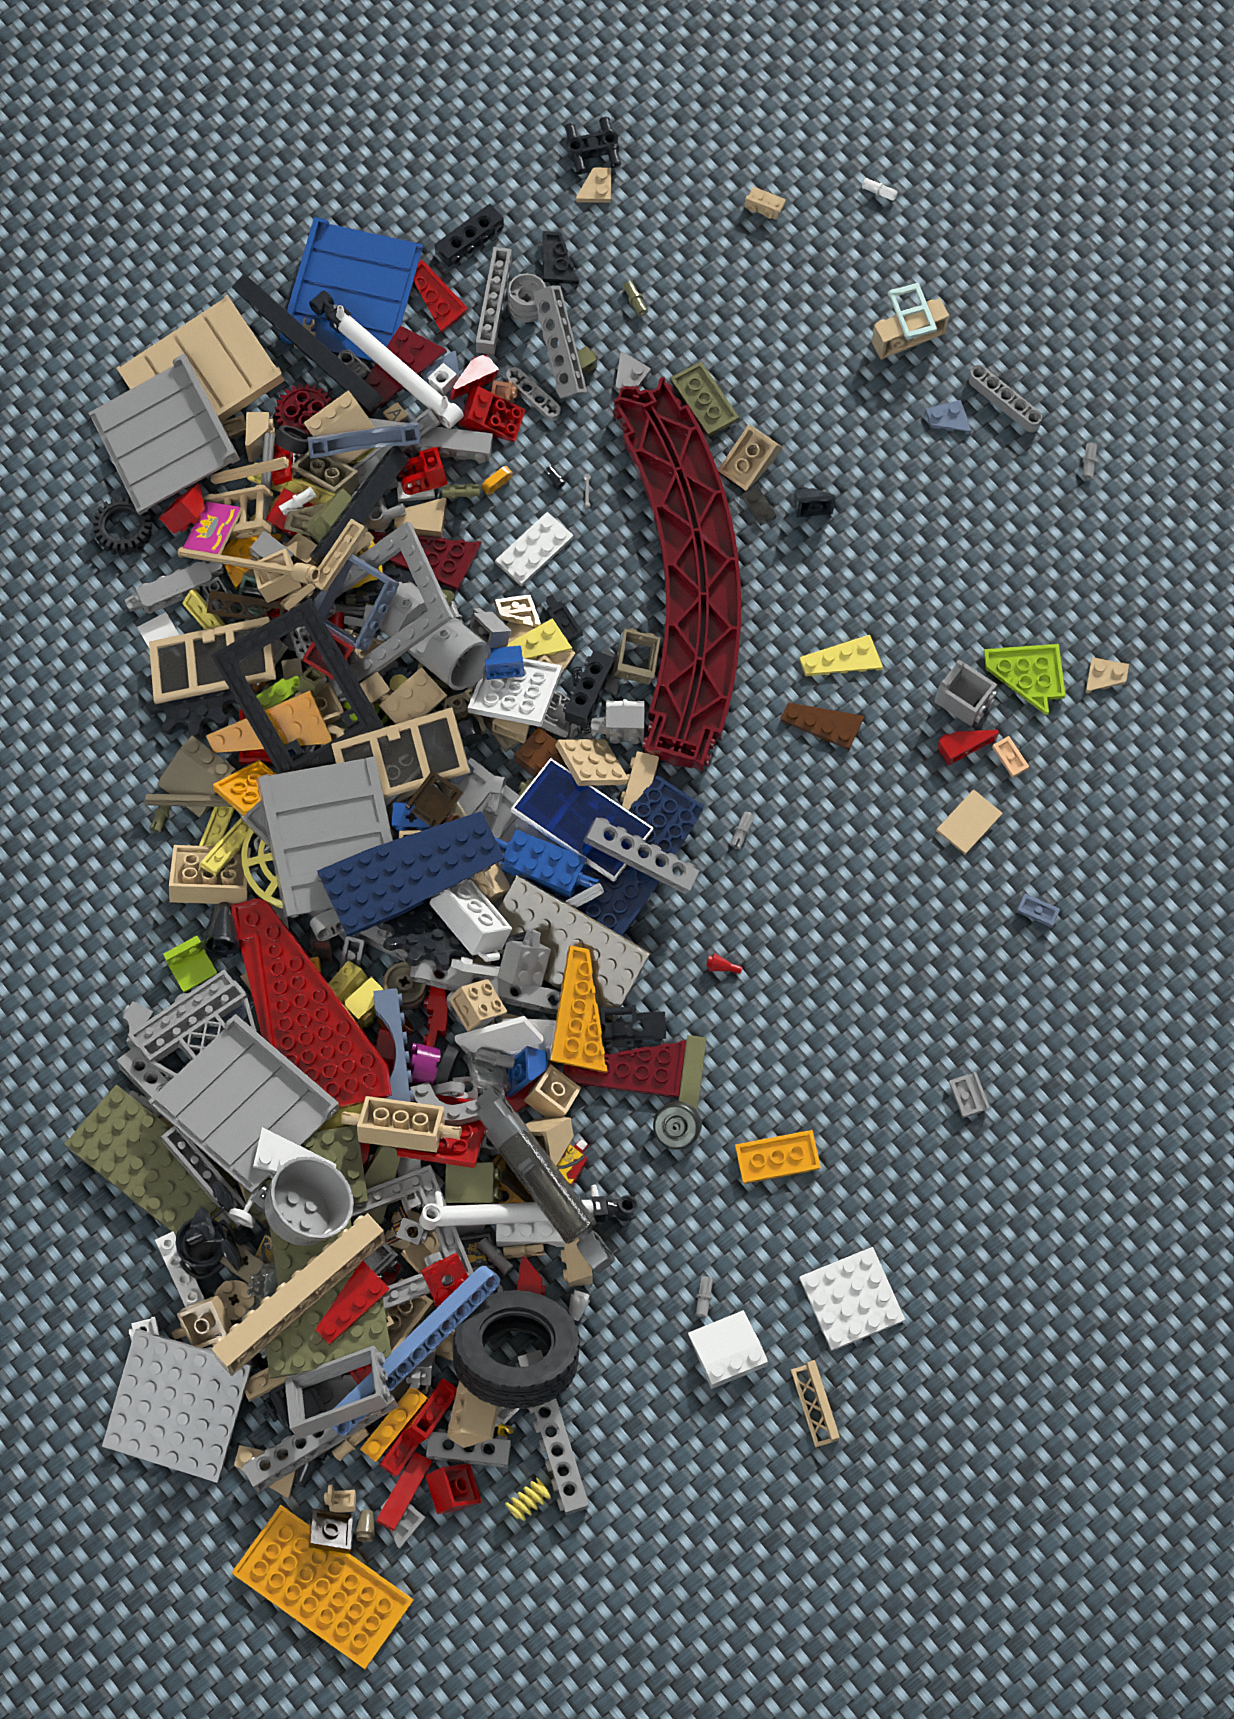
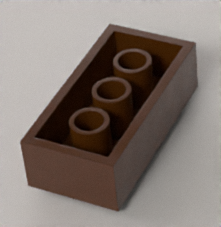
[514,727,585,807]

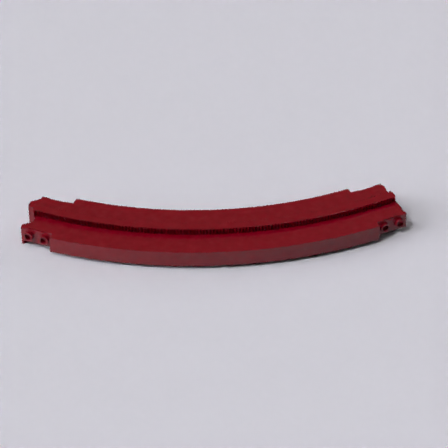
[612,376,741,772]

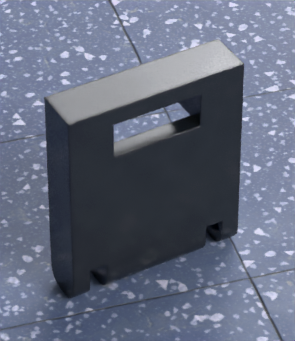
[270,1383,327,1435]

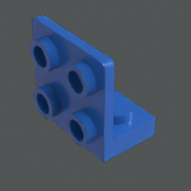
[485,646,524,680]

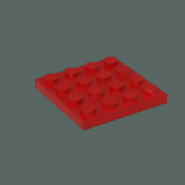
[397,1095,487,1168]

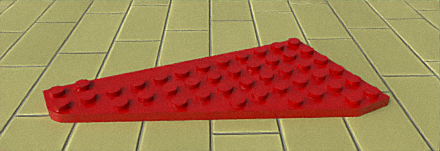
[231,899,392,1109]

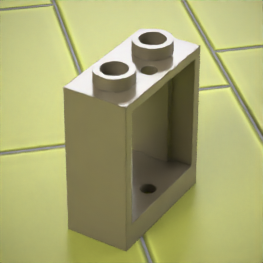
[613,628,661,685]

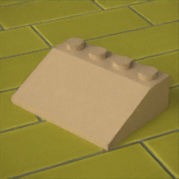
[169,845,251,904]

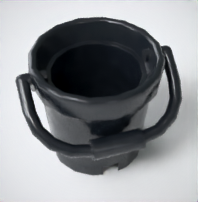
[175,1218,238,1280]

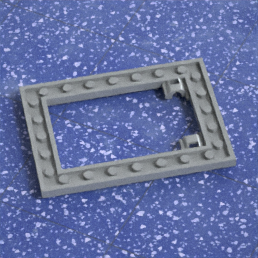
[302,522,454,698]
[351,1165,474,1310]

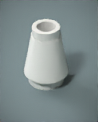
[569,1290,590,1321]

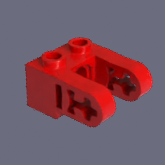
[398,446,448,495]

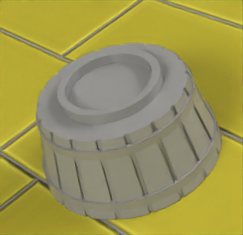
[265,1157,354,1246]

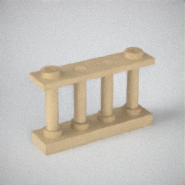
[203,485,273,541]

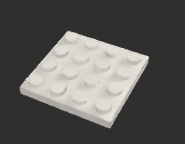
[468,658,562,727]
[799,1247,905,1351]

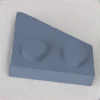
[925,400,971,434]

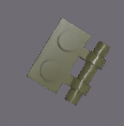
[442,484,480,499]

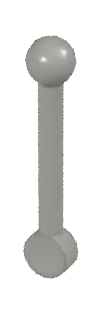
[583,474,591,509]

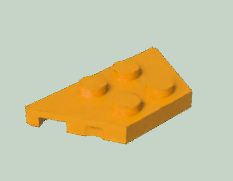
[221,533,283,590]

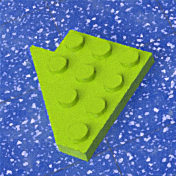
[984,644,1066,715]

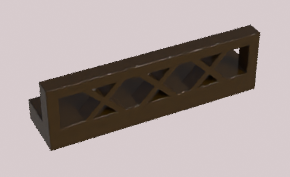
[207,590,284,621]

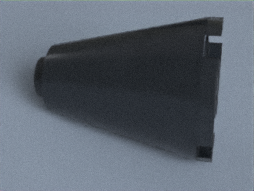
[201,902,240,958]

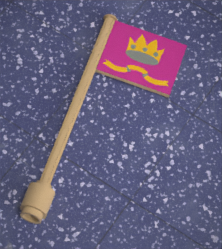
[178,502,320,584]

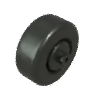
[653,1101,702,1150]

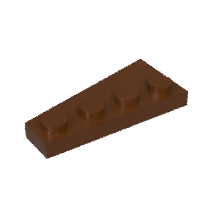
[780,702,865,750]

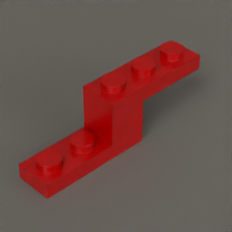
[379,1378,457,1477]

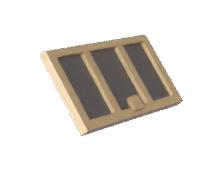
[149,616,276,704]
[331,708,470,799]

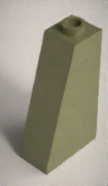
[364,1145,401,1224]

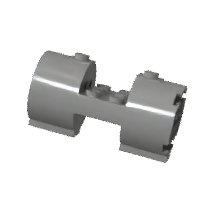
[379,581,491,690]

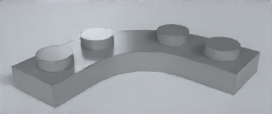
[410,1082,483,1125]

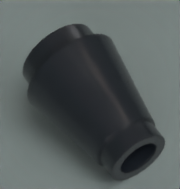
[294,1459,318,1488]

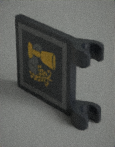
[459,1231,498,1272]

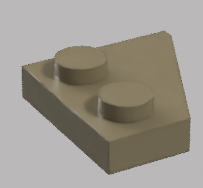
[284,503,326,537]

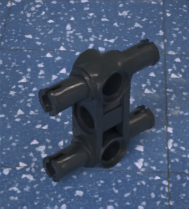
[565,116,621,175]

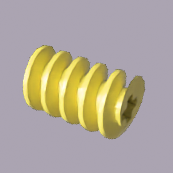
[505,1477,551,1521]

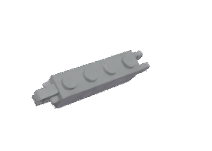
[125,561,224,614]

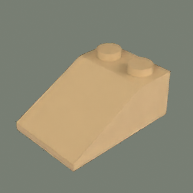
[718,425,783,491]

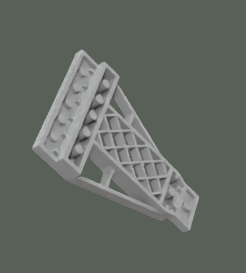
[128,970,256,1078]

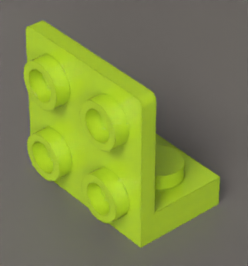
[163,936,217,992]

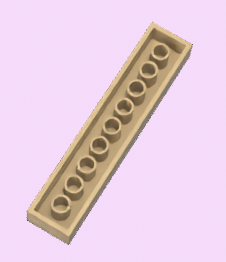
[211,1213,386,1376]

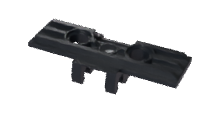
[599,1005,666,1050]

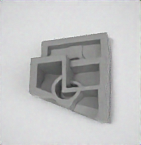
[541,691,570,738]

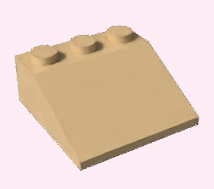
[304,390,376,465]

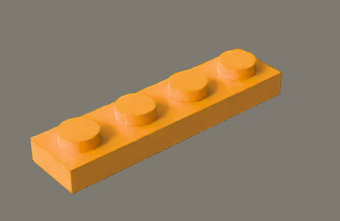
[360,1387,428,1462]

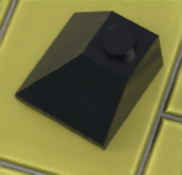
[794,487,835,518]

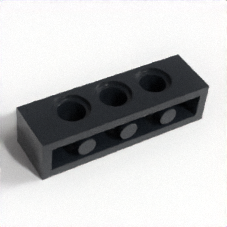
[434,204,504,267]
[563,650,615,728]

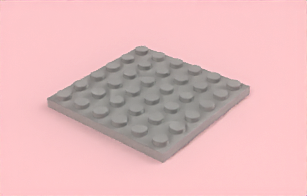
[102,1329,253,1483]

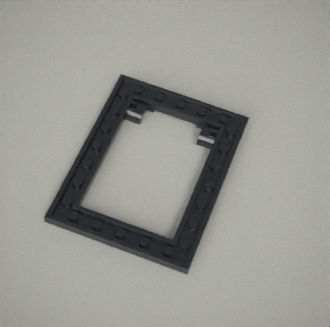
[210,598,385,774]

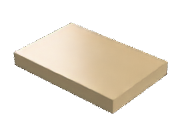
[936,789,1003,855]

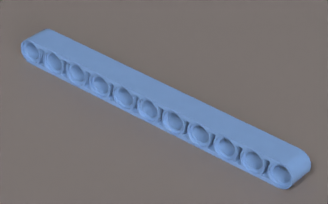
[331,1266,500,1435]

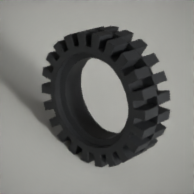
[93,497,152,556]

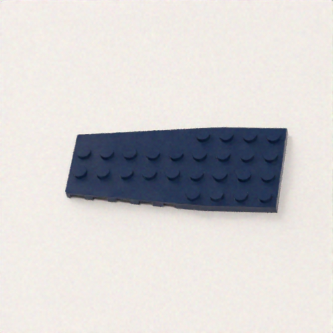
[556,776,704,937]
[317,811,505,938]

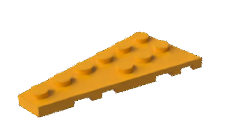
[206,690,333,753]
[549,945,607,1073]

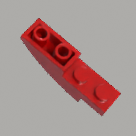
[423,972,448,1048]

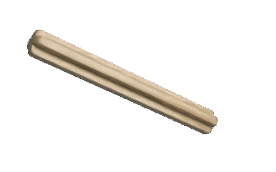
[210,457,289,484]

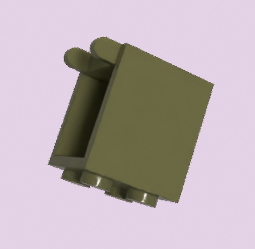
[445,1162,503,1206]

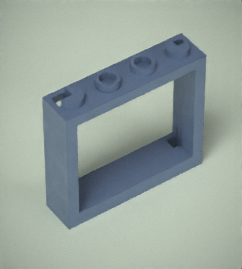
[314,554,400,651]

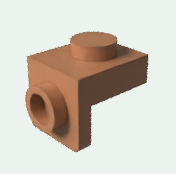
[491,380,518,403]

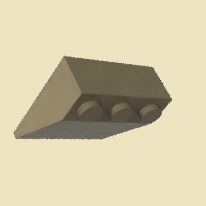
[157,736,236,818]

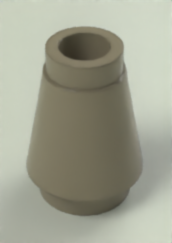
[355,1510,375,1542]

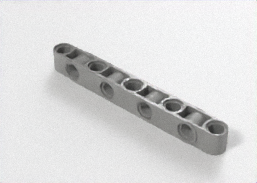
[409,960,561,1015]

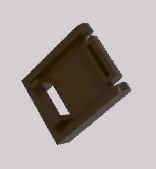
[405,770,464,827]

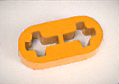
[481,466,513,495]

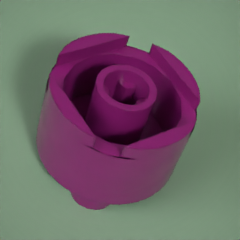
[406,1043,440,1086]

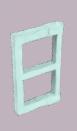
[887,283,937,340]

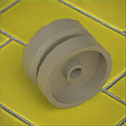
[383,962,427,1010]

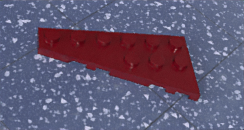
[358,325,447,418]
[367,531,482,591]
[563,1040,686,1098]

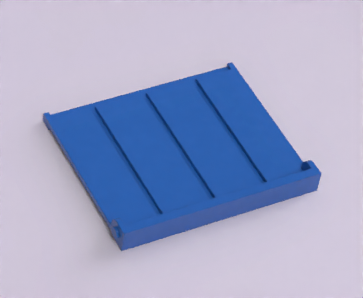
[280,217,423,362]

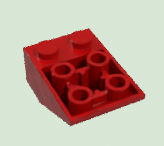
[459,386,525,442]

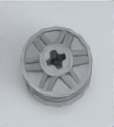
[507,273,546,323]

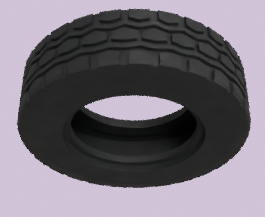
[453,1290,580,1409]

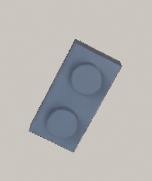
[1017,894,1060,928]

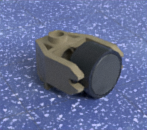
[442,693,486,747]

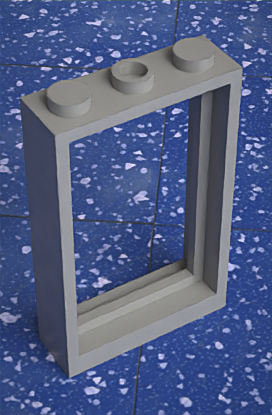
[285,1345,390,1439]

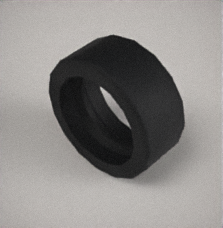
[275,425,310,454]

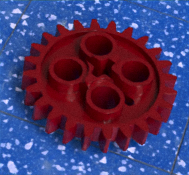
[275,383,332,437]

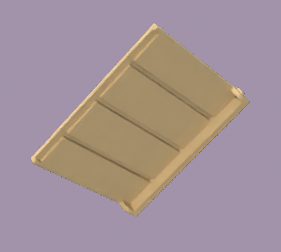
[117,295,285,422]

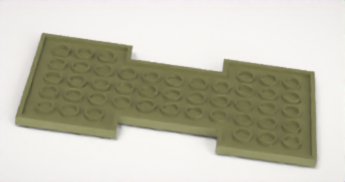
[244,1125,391,1379]

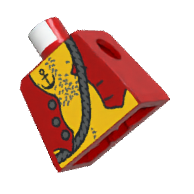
[551,1139,589,1189]

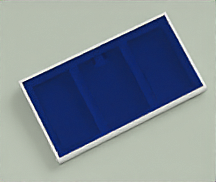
[510,758,654,882]

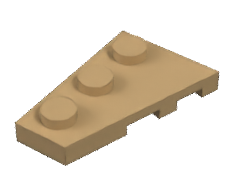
[234,1445,297,1499]

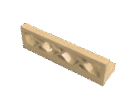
[313,519,368,593]
[791,1360,840,1448]

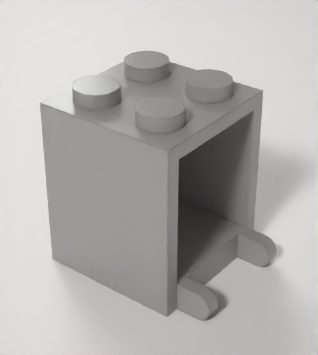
[935,660,997,727]

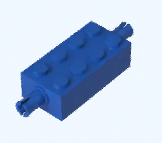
[495,829,599,899]

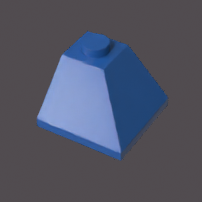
[506,1046,548,1098]

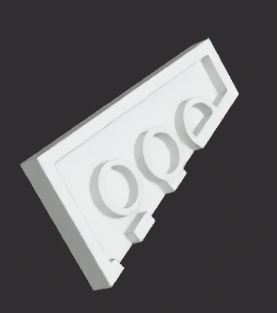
[253,1127,336,1173]

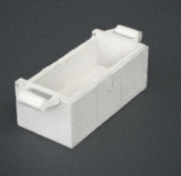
[429,879,512,962]

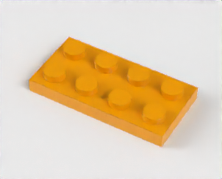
[735,1130,821,1184]

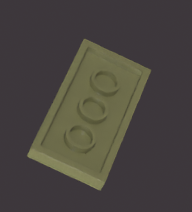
[670,361,739,437]

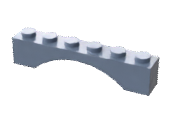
[308,422,421,458]
[373,988,414,1102]

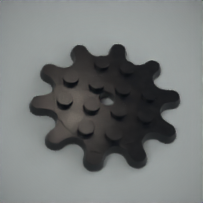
[146,640,246,739]
[376,898,476,971]

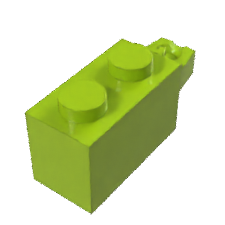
[257,676,299,710]

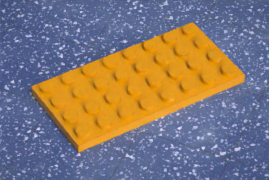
[232,1505,414,1670]

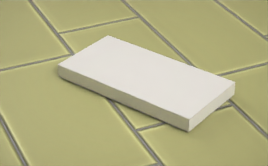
[455,1016,543,1061]

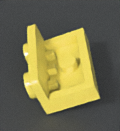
[328,961,368,1006]

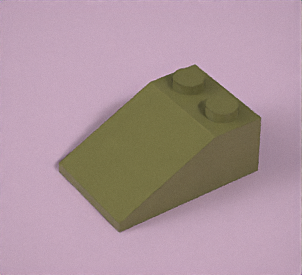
[303,488,352,543]

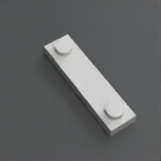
[451,957,500,976]

